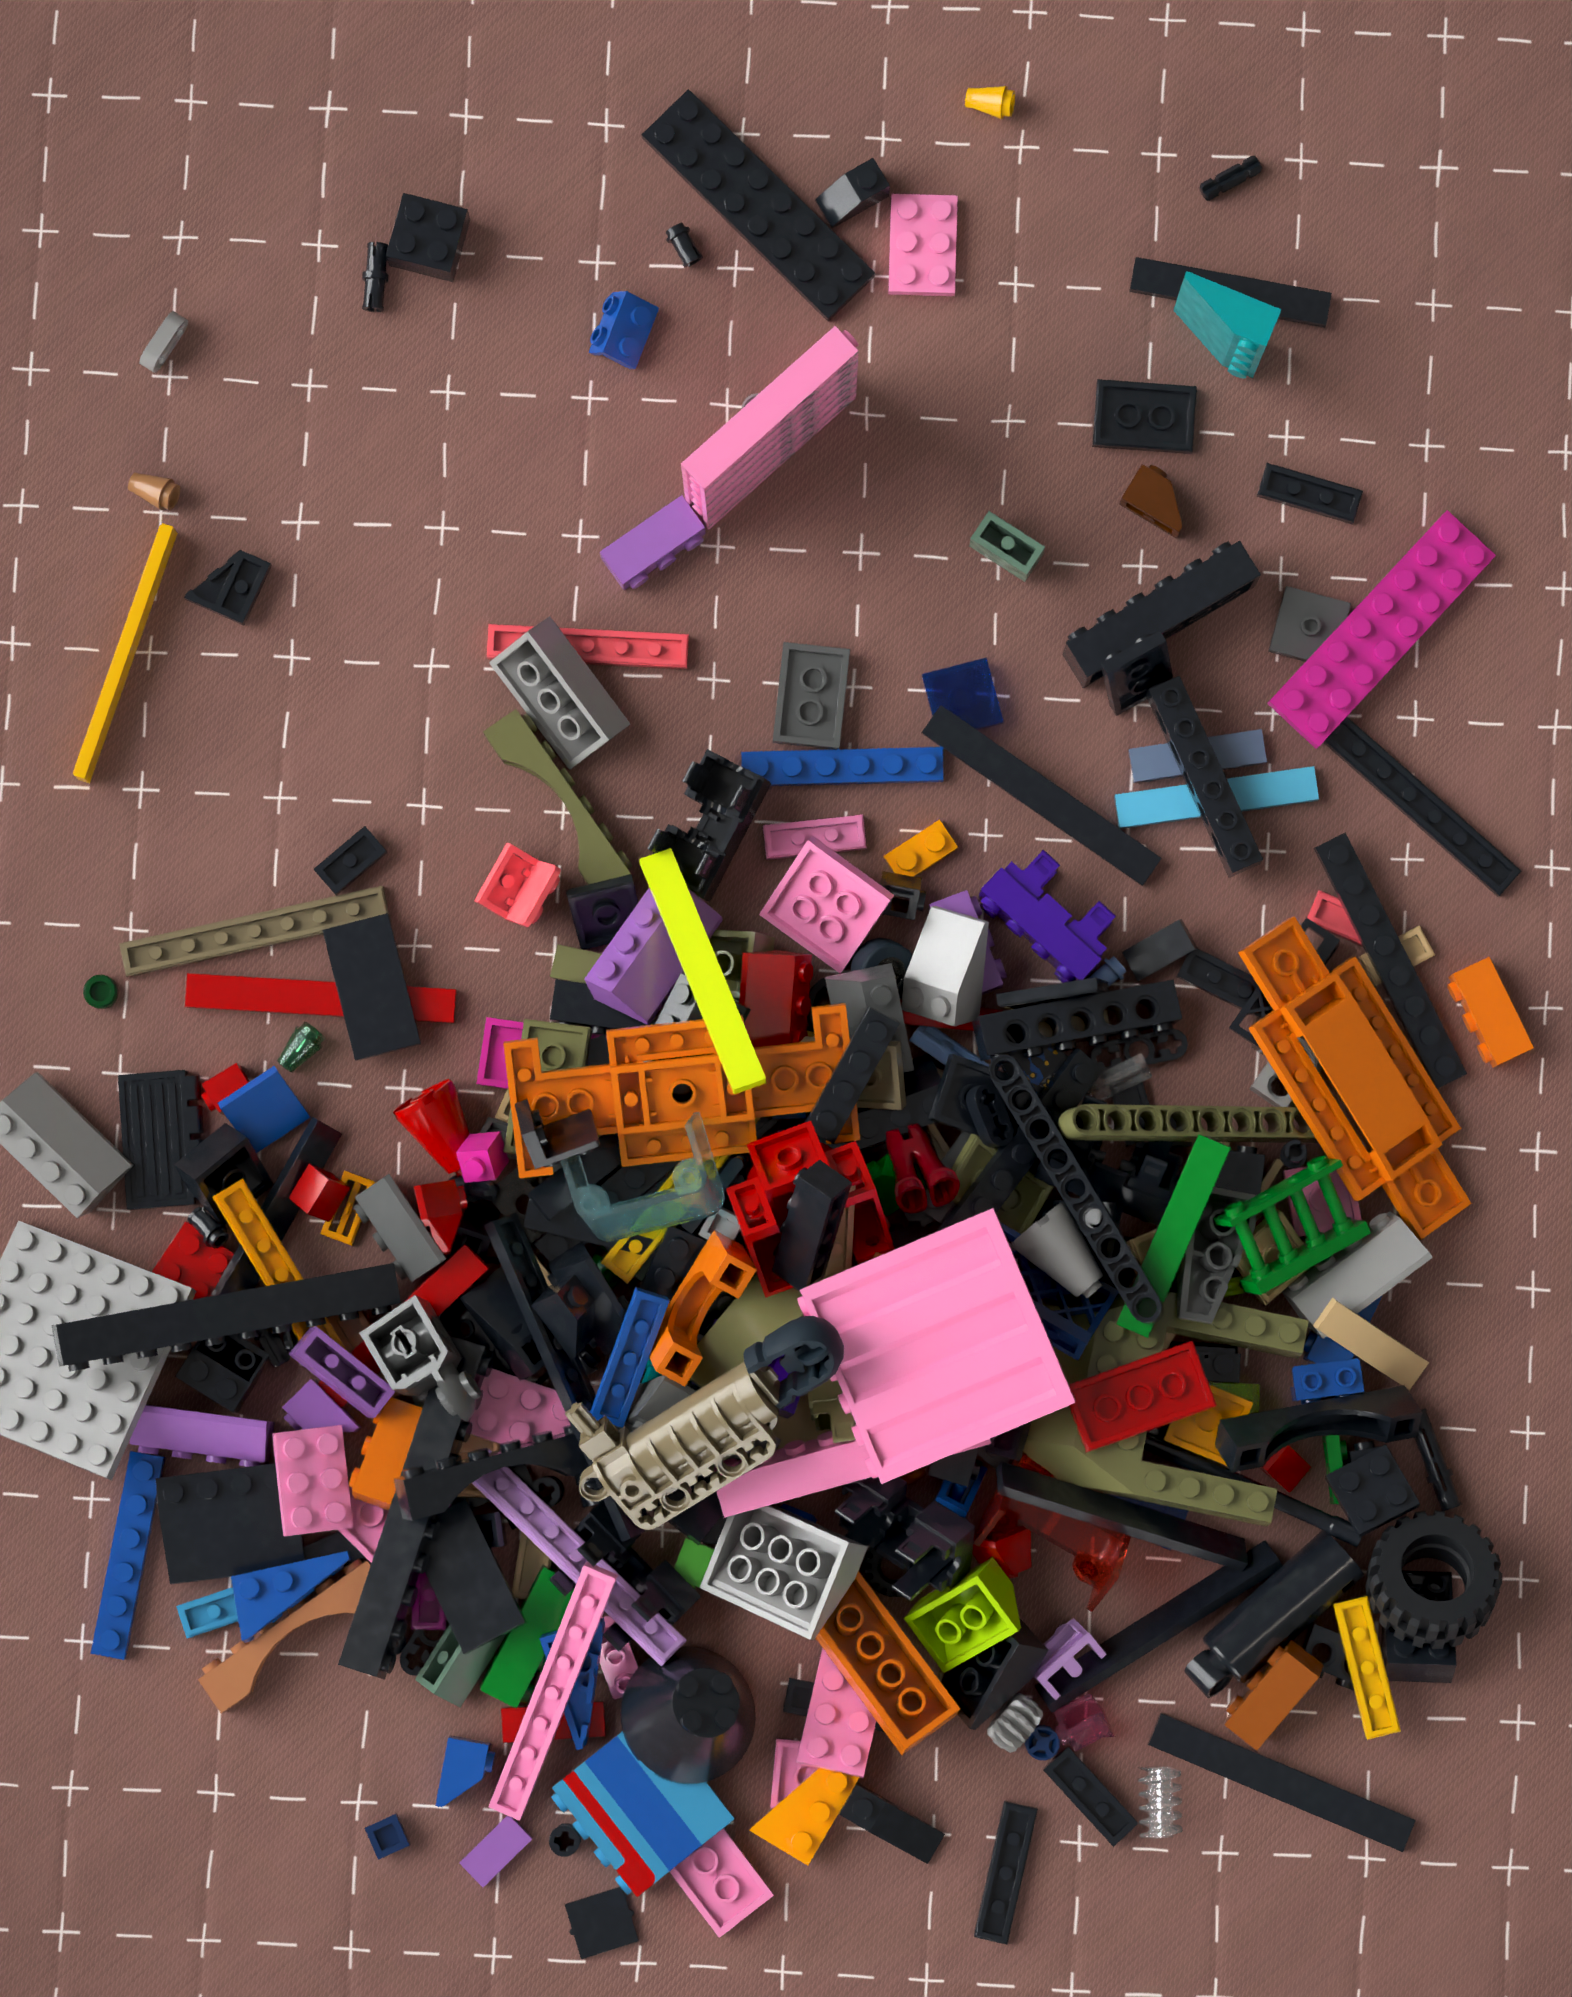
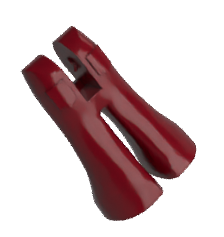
[886,1123,960,1213]

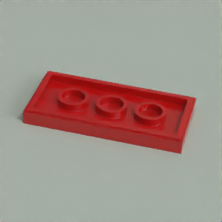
[1069,1341,1217,1453]

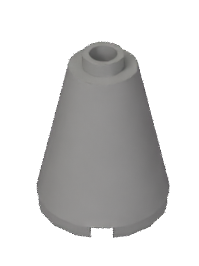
[1012,1201,1104,1298]

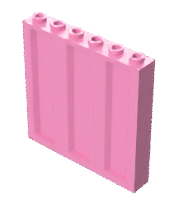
[797,1208,1076,1484]

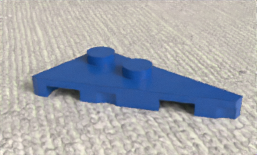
[231,1551,351,1643]
[539,1618,605,1750]

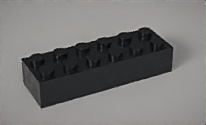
[1062,541,1261,688]

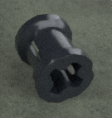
[549,1823,581,1857]

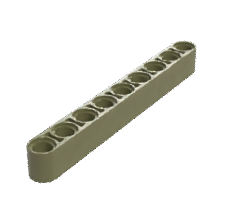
[1058,1104,1319,1143]

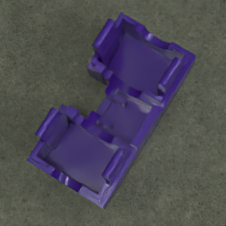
[978,850,1116,983]

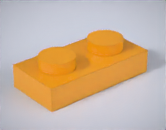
[883,819,958,877]

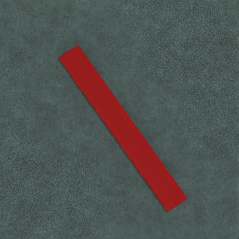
[185,973,457,1024]

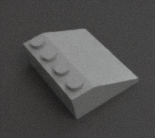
[699,1504,868,1641]

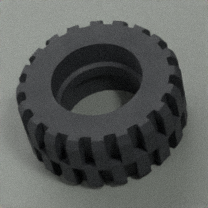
[1365,1510,1502,1649]

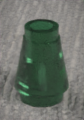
[277,1022,325,1073]

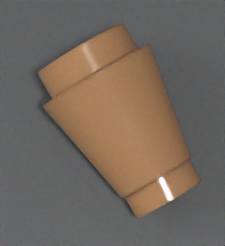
[128,472,181,510]

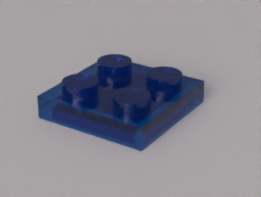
[921,657,1004,730]

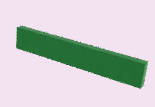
[1116,1134,1231,1338]

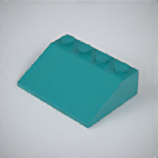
[1173,271,1281,379]

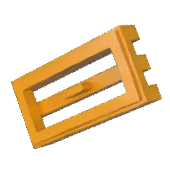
[320,1171,376,1246]

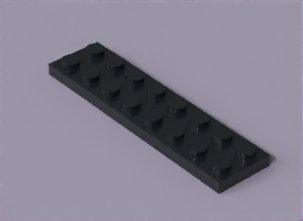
[641,89,875,322]

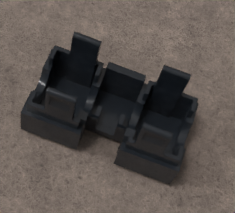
[647,749,771,903]
[1034,1095,1183,1226]
[835,1477,975,1601]
[549,1500,701,1652]

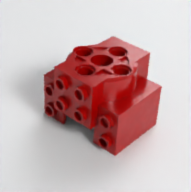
[726,1121,895,1298]

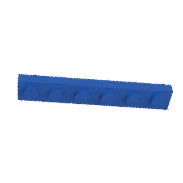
[741,747,944,786]
[90,1451,166,1660]

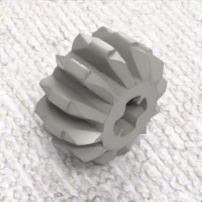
[987,1693,1043,1753]

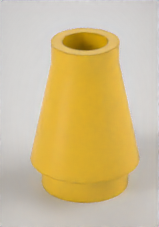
[965,86,1015,119]

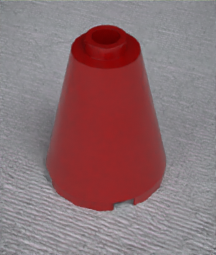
[393,1079,470,1176]

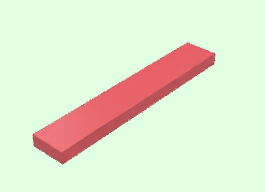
[487,624,689,669]

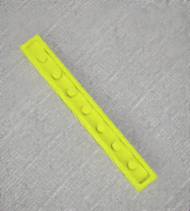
[639,848,767,1095]

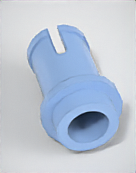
[1087,956,1127,986]

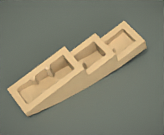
[1313,1298,1429,1390]

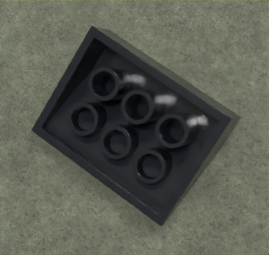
[155,1463,306,1585]

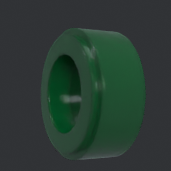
[83,975,119,1009]

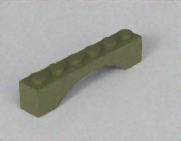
[483,709,633,884]

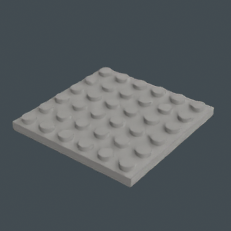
[0,1220,196,1481]

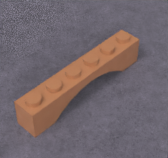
[198,1558,371,1713]

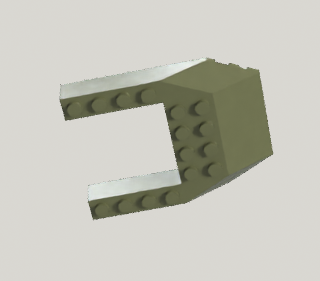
[1023,1284,1309,1527]

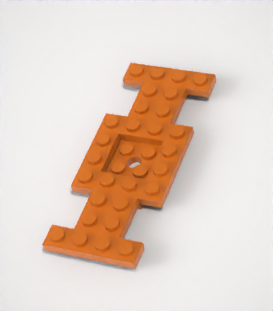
[503,1003,860,1178]

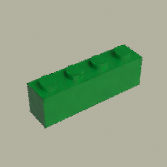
[479,1565,575,1709]

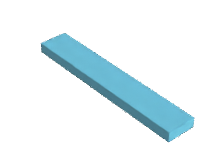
[1114,766,1319,829]

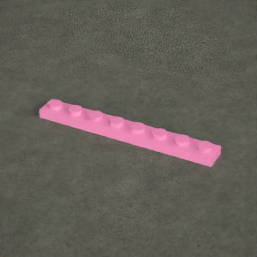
[489,1562,618,1821]

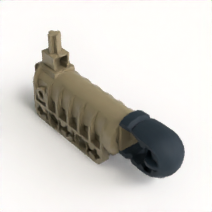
[565,1316,844,1530]

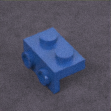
[589,291,659,369]
[1290,1358,1364,1404]

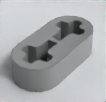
[139,311,188,373]

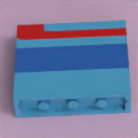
[551,1731,734,1897]

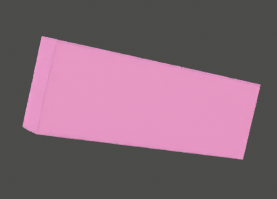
[763,815,867,860]

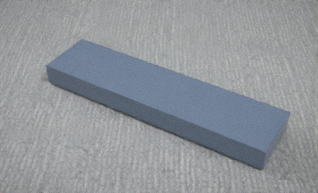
[1128,729,1267,783]

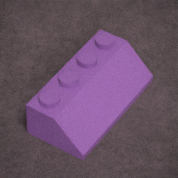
[584,888,723,1025]
[130,1405,275,1467]

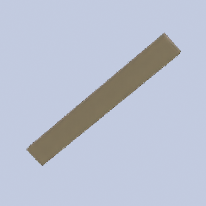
[119,886,391,977]

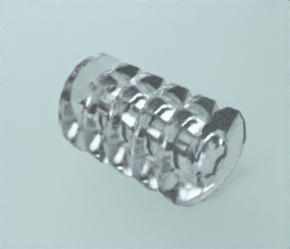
[1138,1766,1183,1838]

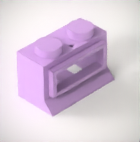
[1033,1618,1107,1700]

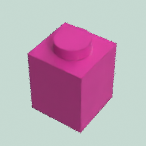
[456,1131,509,1183]

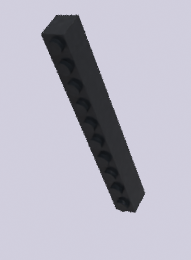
[51,1263,401,1372]
[338,1336,494,1680]

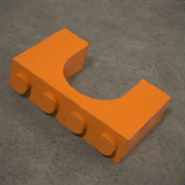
[649,1230,757,1387]

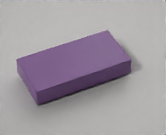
[459,1816,533,1887]

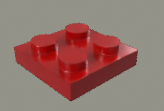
[152,1221,235,1299]

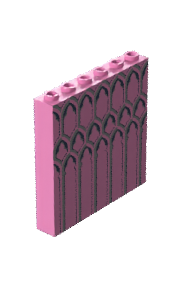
[681,326,859,530]

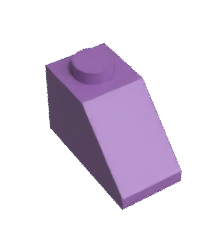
[282,1379,362,1432]

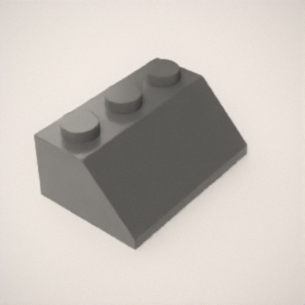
[825,963,914,1073]
[353,1174,446,1282]

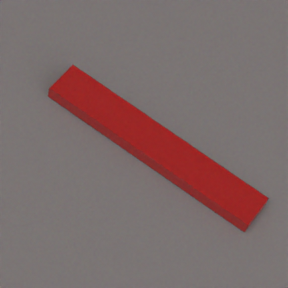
[318,1243,489,1408]

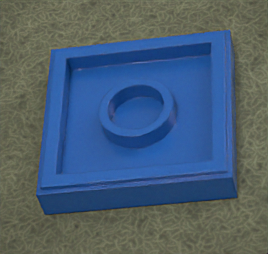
[218,1066,311,1153]

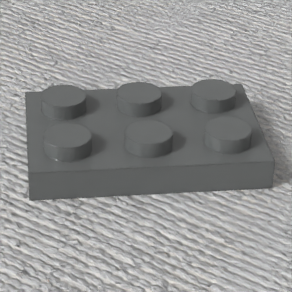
[773,642,850,750]

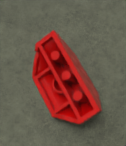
[414,1179,468,1255]

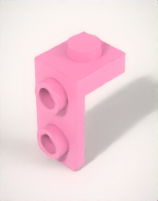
[599,1616,638,1699]

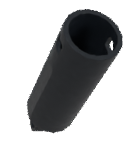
[1184,1530,1364,1698]

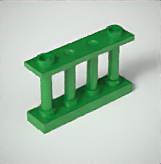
[1214,1156,1371,1295]

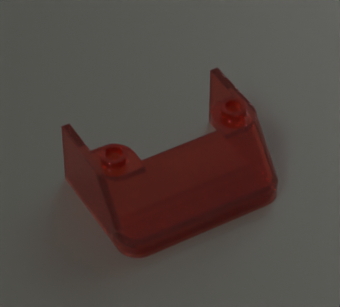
[973,1452,1131,1612]

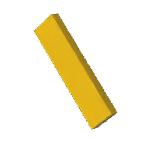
[1333,1596,1401,1740]

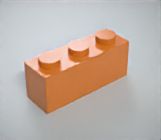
[1447,957,1534,1068]
[349,1397,423,1510]

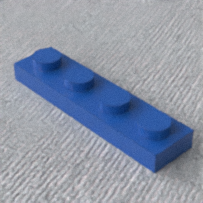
[590,1287,670,1428]

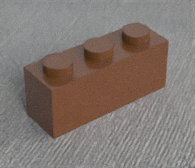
[1224,1640,1324,1751]

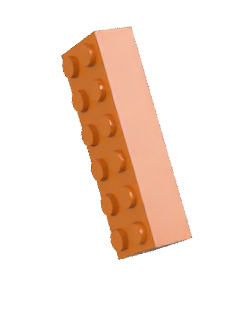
[816,1571,960,1755]

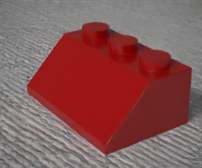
[739,950,813,1048]

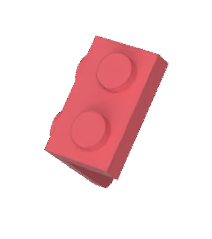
[474,843,561,927]

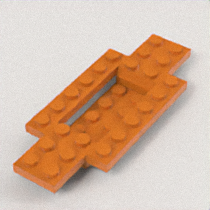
[1238,916,1472,1240]

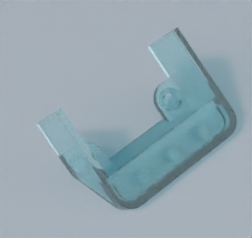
[561,1111,725,1242]

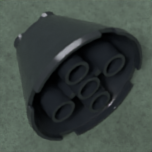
[620,1646,756,1784]

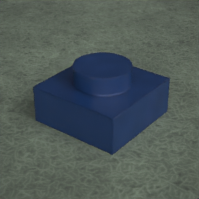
[364,1813,411,1860]

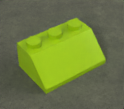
[903,1557,1021,1673]

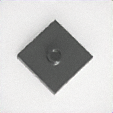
[1268,586,1351,662]

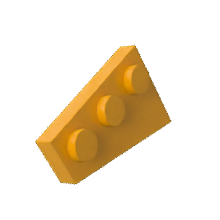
[749,1768,860,1866]

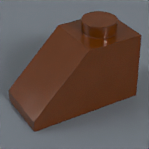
[1119,464,1182,538]

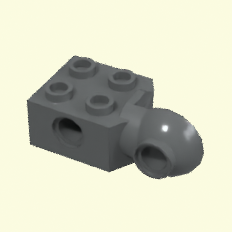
[359,1295,482,1421]

